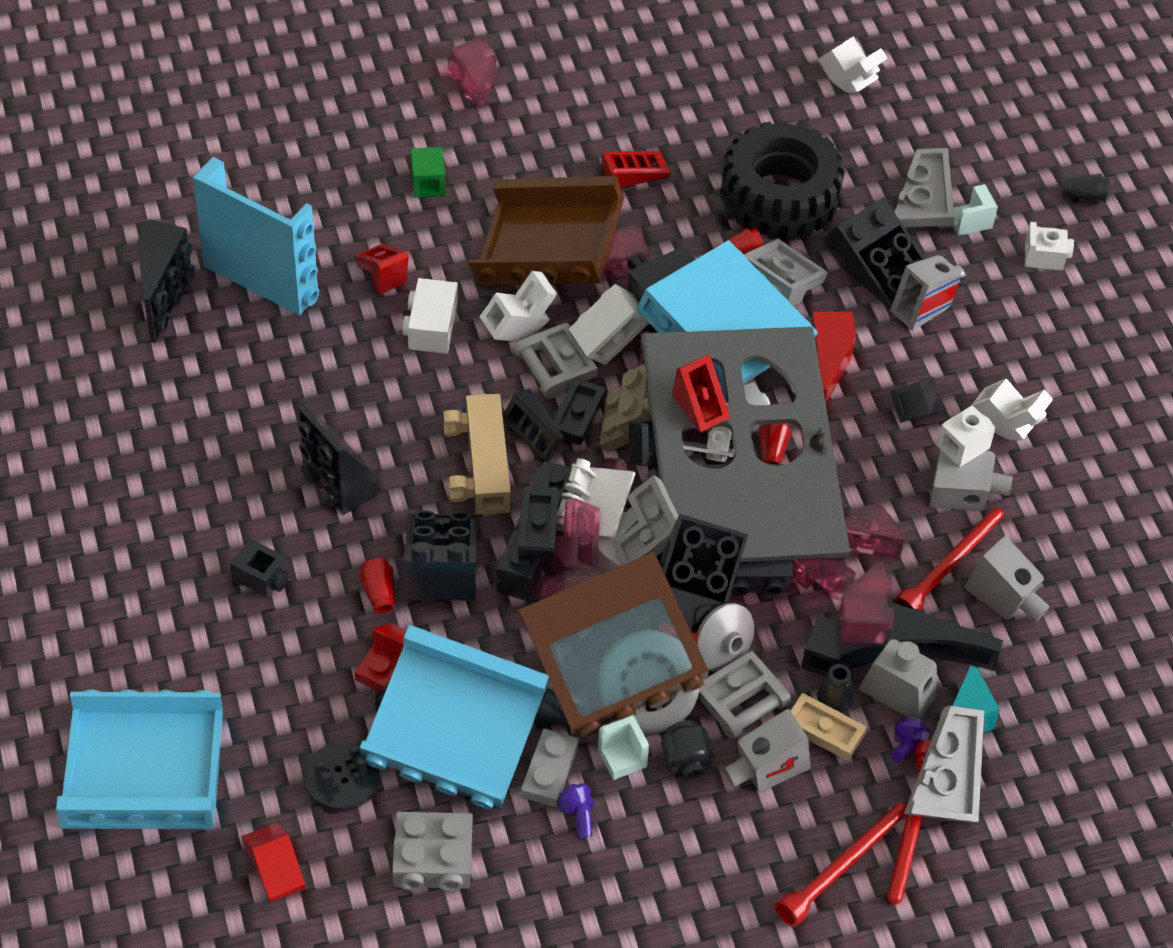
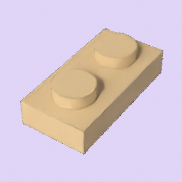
[791,693,867,761]

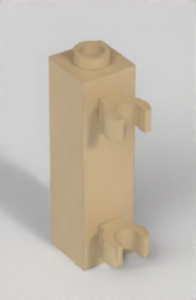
[443,394,511,515]

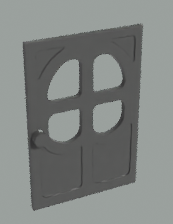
[641,326,850,562]

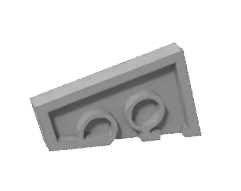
[895,148,954,227]
[904,706,984,823]

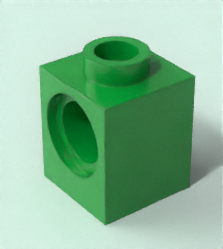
[411,147,446,198]

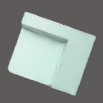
[953,184,998,236]
[598,715,649,780]

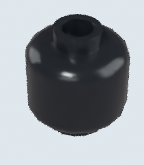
[661,720,714,779]

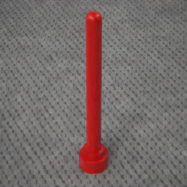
[892,508,1004,611]
[887,740,931,905]
[775,802,907,927]

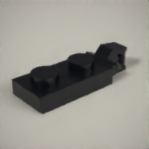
[518,467,559,558]

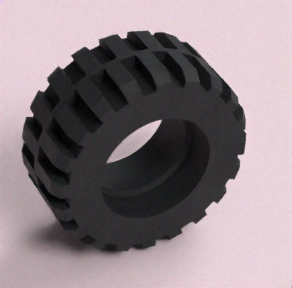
[721,121,845,240]

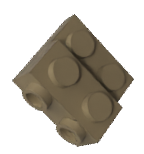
[599,364,652,452]

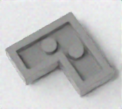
[612,475,678,565]

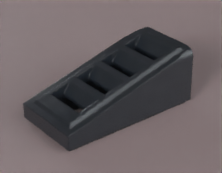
[502,388,564,462]

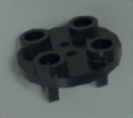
[304,742,379,814]

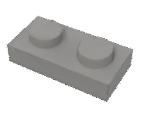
[521,728,579,807]

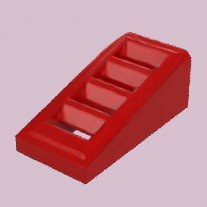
[601,151,671,188]

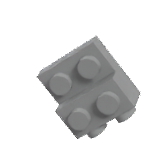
[744,239,828,306]
[393,812,473,891]

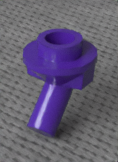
[891,717,930,763]
[557,784,595,838]

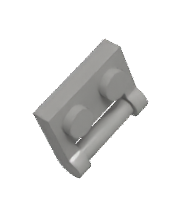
[513,322,598,399]
[698,651,792,740]

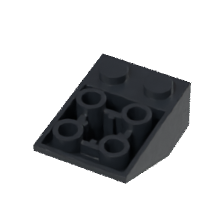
[822,197,925,308]
[137,219,195,343]
[297,404,377,515]
[403,510,478,601]
[643,514,749,632]

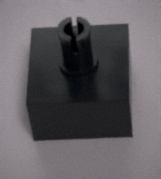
[627,246,696,334]

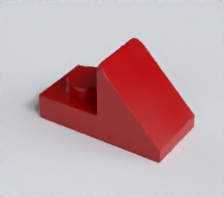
[354,244,409,294]
[355,623,407,691]

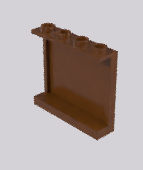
[468,176,624,285]

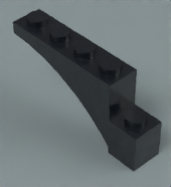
[801,594,1004,677]

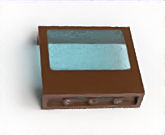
[519,552,709,738]

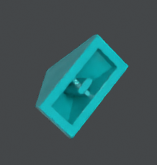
[953,666,1000,732]

